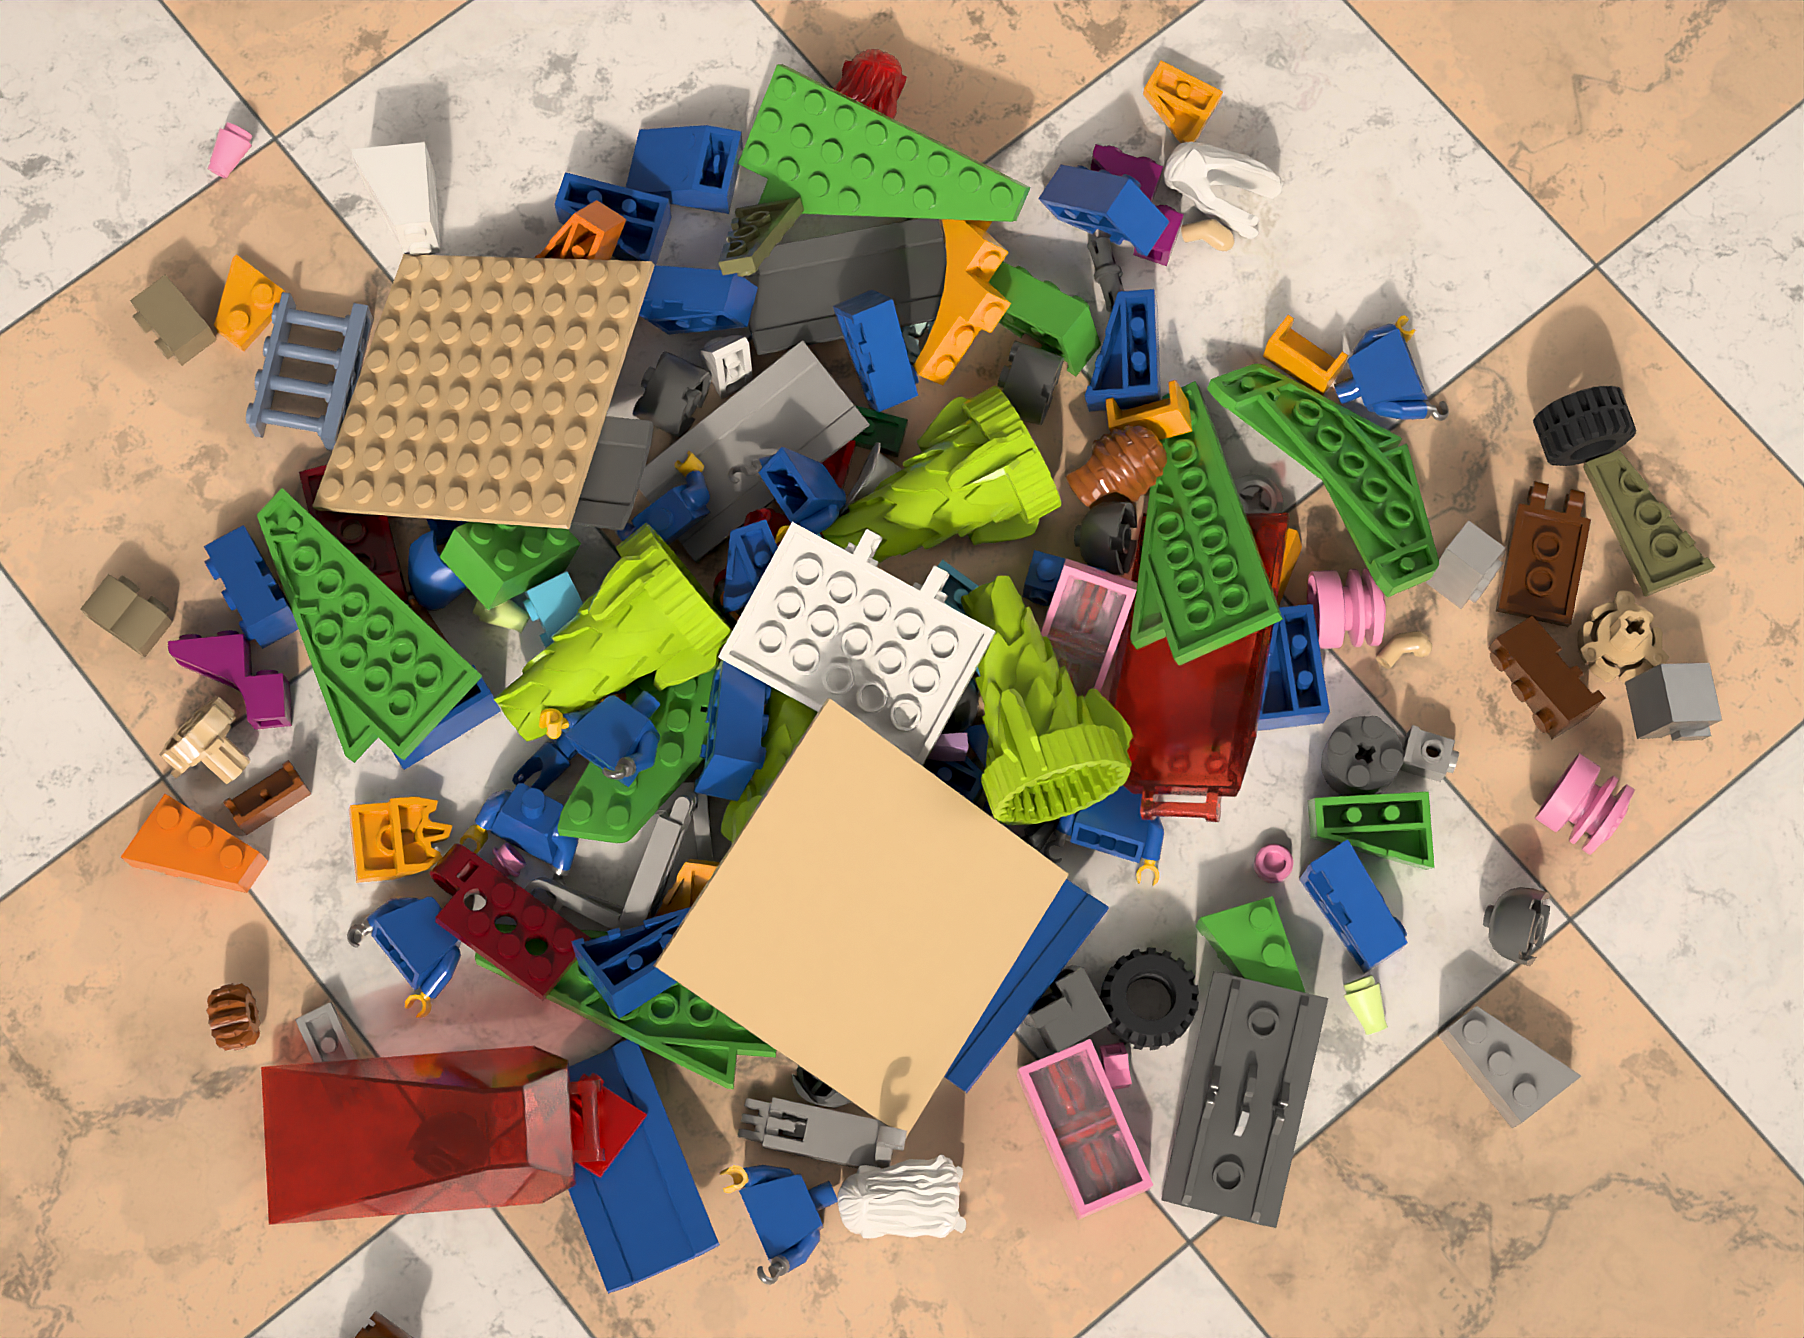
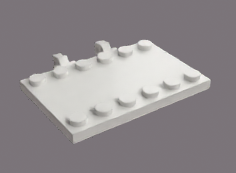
[718,522,996,766]

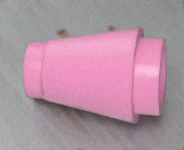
[207,122,253,179]

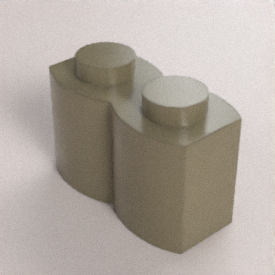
[80,574,173,657]

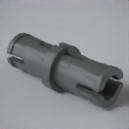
[1087,237,1124,312]

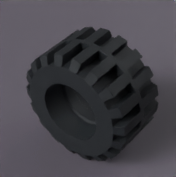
[1533,386,1637,466]
[1099,947,1199,1051]

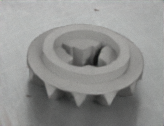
[1234,475,1283,533]

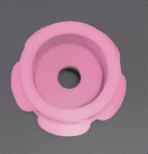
[491,842,526,877]

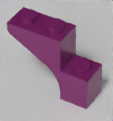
[1090,144,1184,266]
[168,630,292,730]

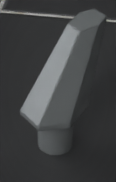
[1021,819,1059,852]

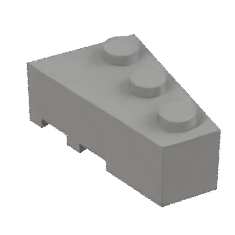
[1426,520,1505,609]
[1439,1006,1581,1128]

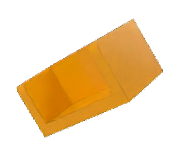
[1263,314,1348,396]
[1106,380,1192,440]

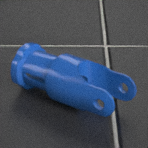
[512,731,578,792]

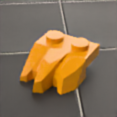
[349,796,453,883]

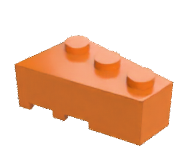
[534,200,626,260]
[121,794,269,893]

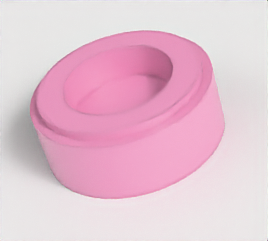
[1254,844,1293,883]

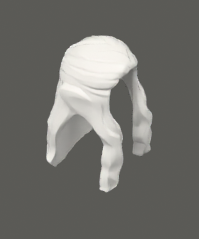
[1164,142,1283,239]
[838,1154,966,1238]

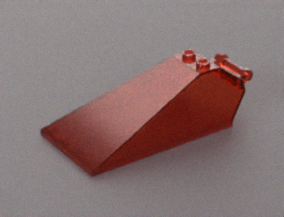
[1108,513,1290,822]
[261,1045,605,1225]

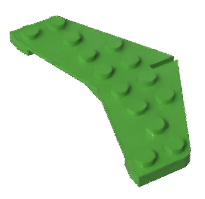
[1207,364,1439,597]
[557,662,719,843]

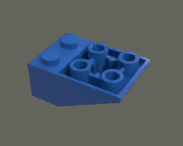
[625,125,743,214]

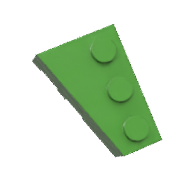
[989,261,1101,377]
[1308,792,1435,870]
[1195,896,1306,993]

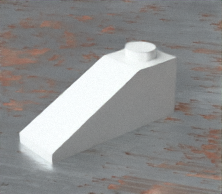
[700,334,753,400]

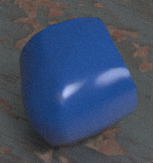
[408,530,467,611]

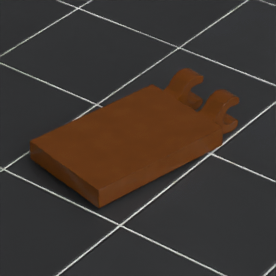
[1496,481,1591,627]

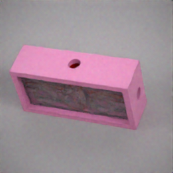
[1040,558,1137,699]
[1017,1039,1153,1220]

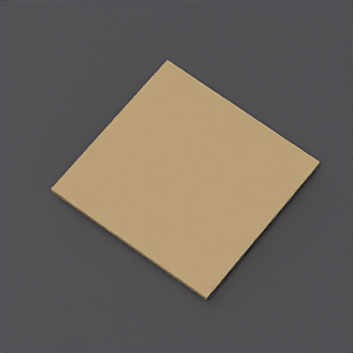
[312,254,655,529]
[653,698,1069,1137]

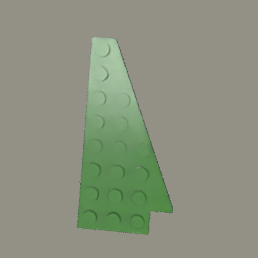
[738,64,1031,222]
[1130,381,1283,665]
[257,488,482,763]
[475,924,777,1089]

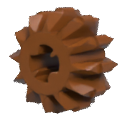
[206,983,261,1051]

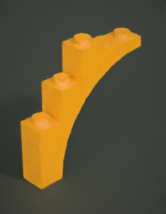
[913,219,1011,386]

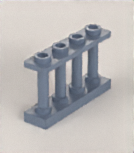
[246,292,374,451]

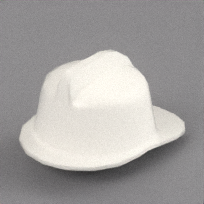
[838,443,902,518]

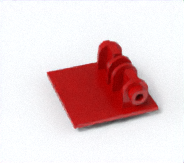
[537,1073,647,1178]

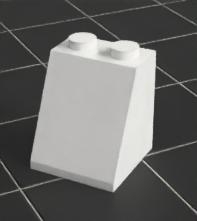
[352,142,441,256]

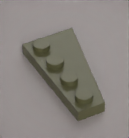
[718,197,804,277]
[1583,450,1715,597]

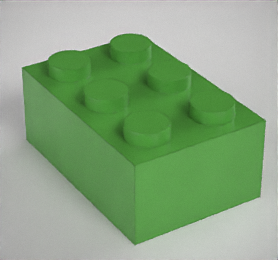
[440,522,581,610]

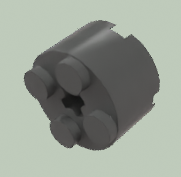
[997,341,1064,425]
[632,351,711,438]
[1321,716,1403,796]

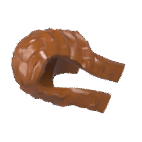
[1065,425,1167,510]

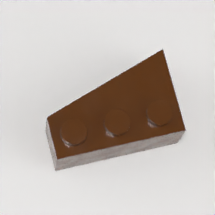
[1488,616,1606,740]

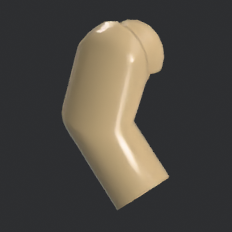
[1181,219,1235,251]
[1376,631,1432,669]

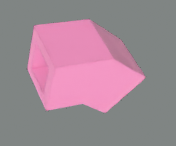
[1100,1042,1132,1090]

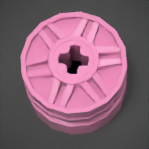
[1307,568,1386,649]
[1535,753,1635,855]

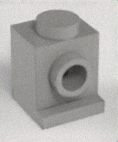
[1400,725,1459,782]

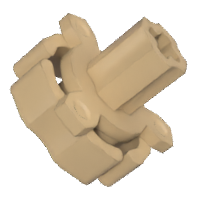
[1578,591,1669,684]
[159,696,250,784]

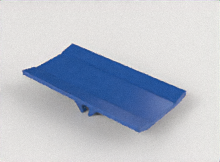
[944,879,1109,1093]
[527,1039,720,1294]

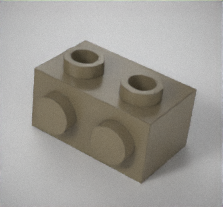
[130,275,217,366]

